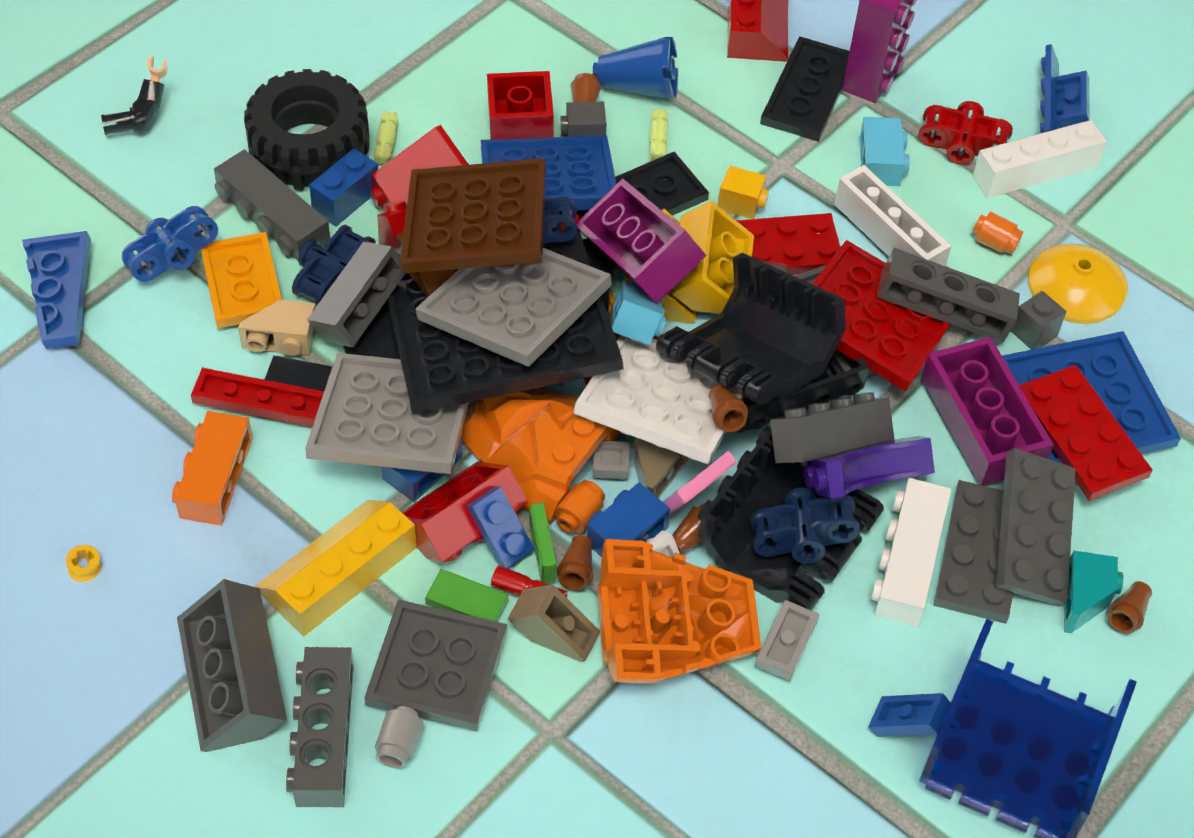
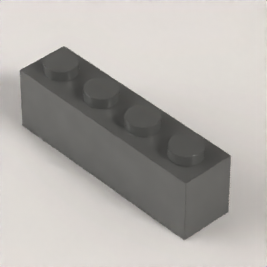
[214,149,330,261]
[770,392,894,463]

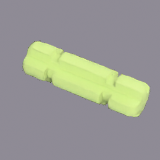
[649,108,668,161]
[373,111,399,165]

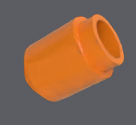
[972,211,1024,255]
[554,480,605,534]

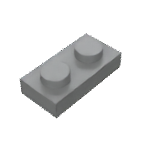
[755,600,820,681]

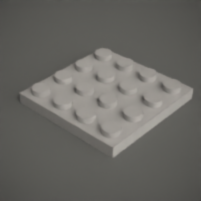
[415,248,612,367]
[305,353,469,474]

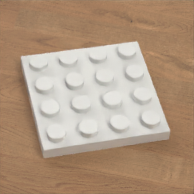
[573,335,745,464]

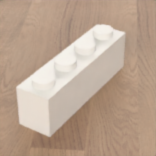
[972,120,1107,198]
[834,165,951,266]
[871,478,951,627]

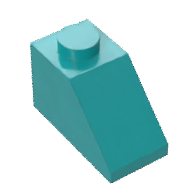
[1064,550,1123,633]

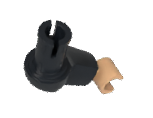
[101,56,168,135]

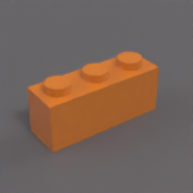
[172,410,253,526]

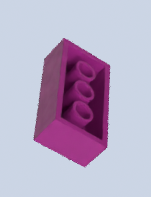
[842,0,917,103]
[577,179,707,304]
[921,337,1054,486]

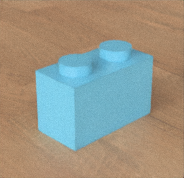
[859,117,910,186]
[610,280,666,346]

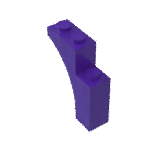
[803,436,935,499]

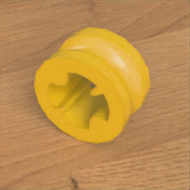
[66,545,101,582]

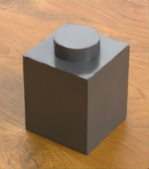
[560,101,607,137]
[1010,291,1067,350]

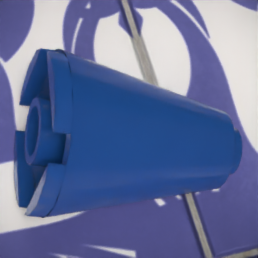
[593,37,678,99]

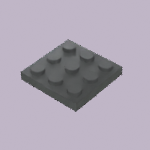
[364,599,507,731]

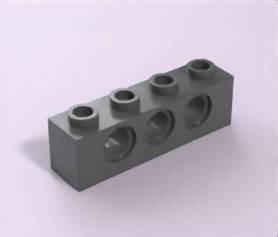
[877,248,1020,343]
[286,647,354,807]

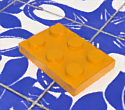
[201,232,282,329]

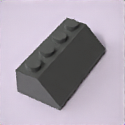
[177,579,287,752]

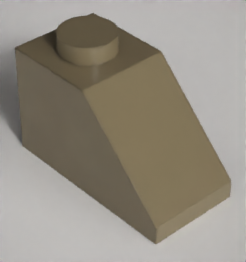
[633,437,689,498]
[508,585,600,662]

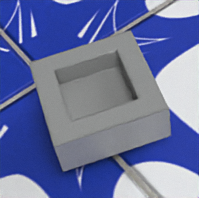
[592,441,630,480]

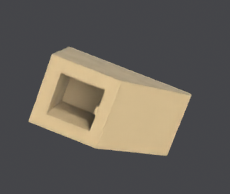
[238,299,316,356]

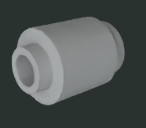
[375,706,424,768]

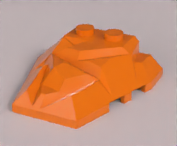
[461,388,621,525]
[597,539,761,684]

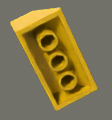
[255,500,417,637]

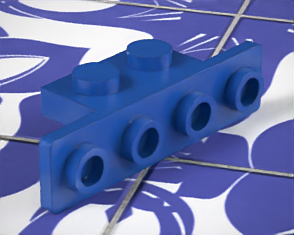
[1040,44,1090,133]

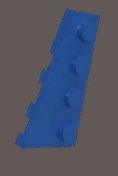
[22,231,91,349]

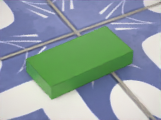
[529,503,557,585]
[425,569,509,622]

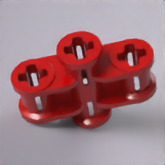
[918,101,1013,165]

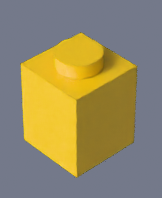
[718,165,769,219]

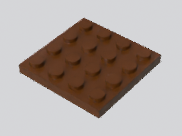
[400,158,547,273]

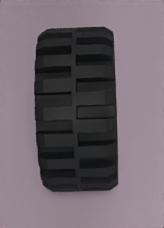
[244,69,370,190]

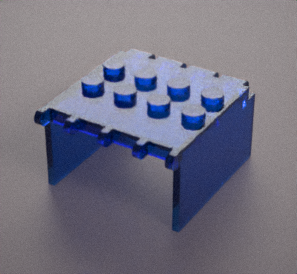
[919,619,1137,838]

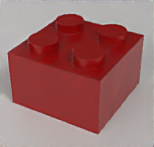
[487,71,554,140]

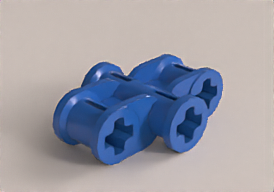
[122,206,218,282]

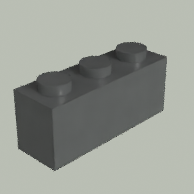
[307,242,405,347]

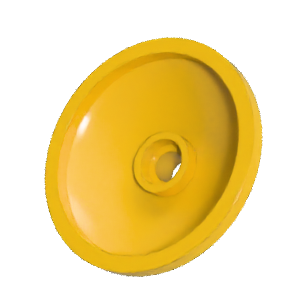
[1028,244,1128,324]

